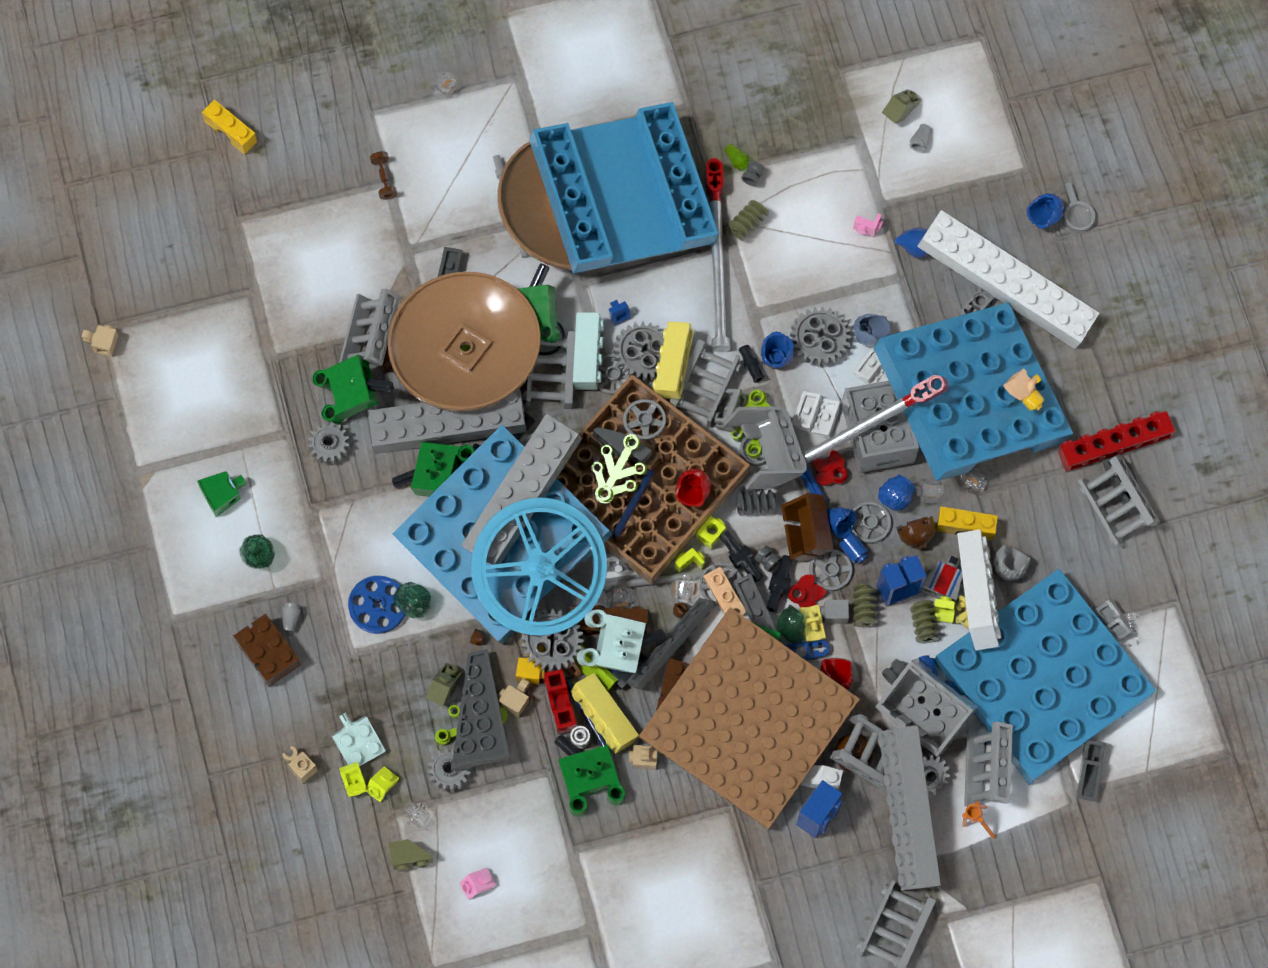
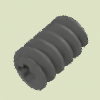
[736,489,776,515]

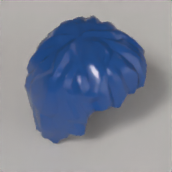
[1027,193,1064,229]
[761,331,795,369]
[878,474,916,511]

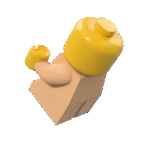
[1003,368,1044,411]

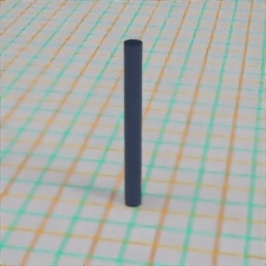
[612,469,655,538]
[566,679,607,746]

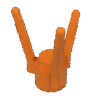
[962,801,995,839]

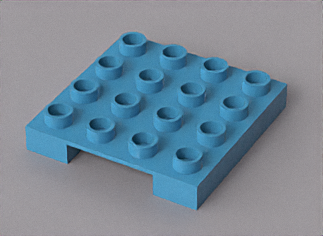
[529,102,719,274]
[873,302,1073,481]
[393,425,612,645]
[935,569,1156,785]

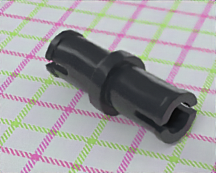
[738,345,765,383]

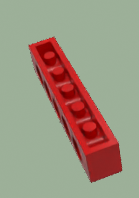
[1058,411,1175,472]

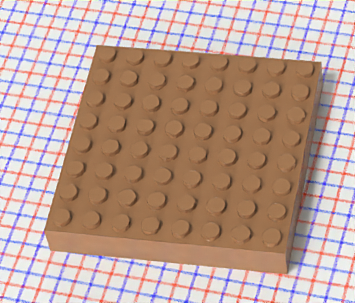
[557,375,750,585]
[638,607,859,829]

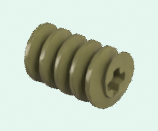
[728,200,769,241]
[853,584,878,627]
[910,600,939,644]

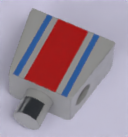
[921,556,962,602]

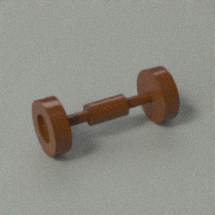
[370,151,398,200]

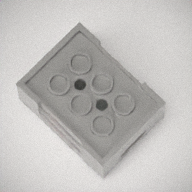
[841,381,919,473]
[875,658,979,756]

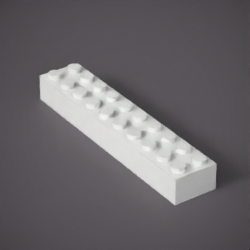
[917,210,1099,349]

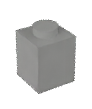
[820,600,849,624]

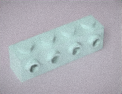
[573,312,604,390]

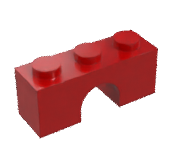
[543,669,577,735]

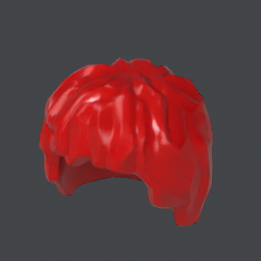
[675,468,711,507]
[819,658,853,690]

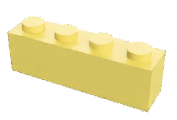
[653,321,694,399]
[570,673,639,754]

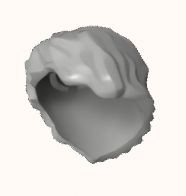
[993,544,1030,581]

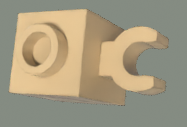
[81,325,119,357]
[497,679,530,718]
[629,745,657,770]
[282,746,318,784]

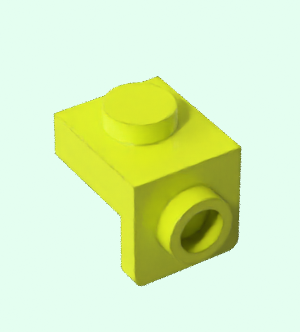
[674,548,705,573]
[934,596,956,623]
[339,762,367,797]
[366,766,399,802]

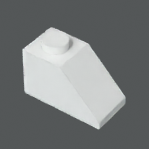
[800,765,843,790]

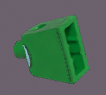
[197,471,247,517]

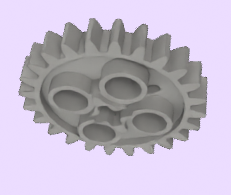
[790,306,851,367]
[613,321,664,382]
[520,609,584,672]

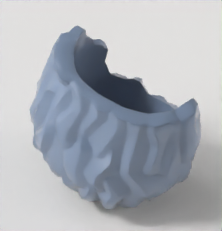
[853,314,891,347]

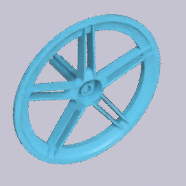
[471,498,607,635]

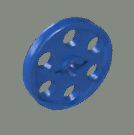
[348,576,407,634]

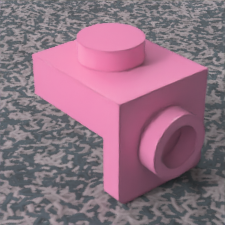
[853,213,883,237]
[460,868,496,899]

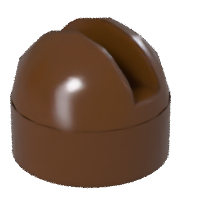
[673,602,689,619]
[469,628,485,645]

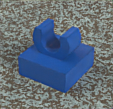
[608,300,631,326]

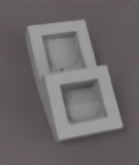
[1094,598,1132,642]

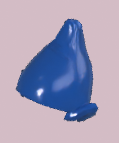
[894,227,928,258]
[826,507,856,541]

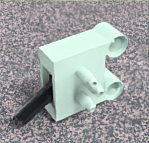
[577,610,665,673]

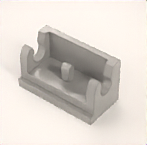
[714,389,747,431]

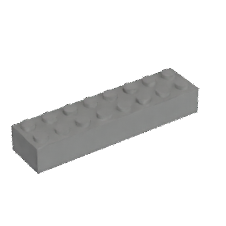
[368,389,526,454]
[461,414,582,569]
[878,726,941,890]

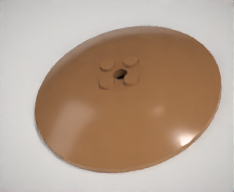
[497,141,572,270]
[388,272,541,411]

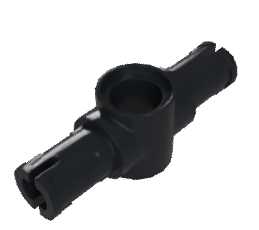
[719,531,763,583]
[766,555,793,613]

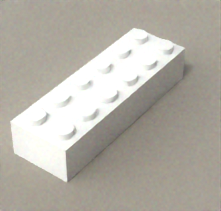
[957,529,1001,651]

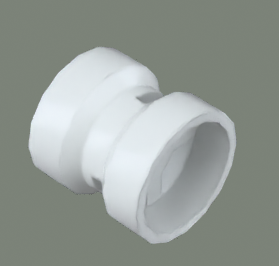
[570,726,590,750]

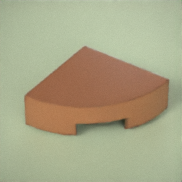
[566,662,582,679]

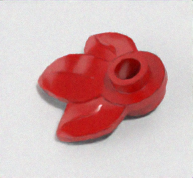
[813,450,848,485]
[788,574,827,608]

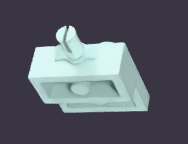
[331,712,386,766]

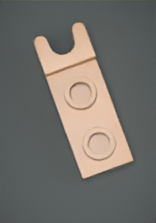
[703,567,746,616]

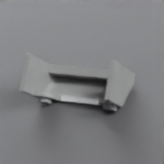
[724,407,807,489]

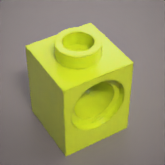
[696,516,726,550]

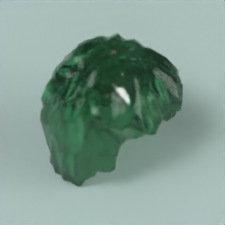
[239,534,275,569]
[393,582,431,619]
[777,605,806,643]

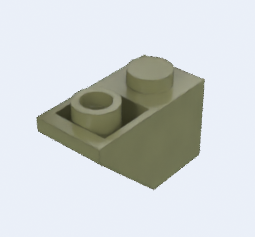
[882,89,922,124]
[426,663,463,706]
[389,839,433,872]

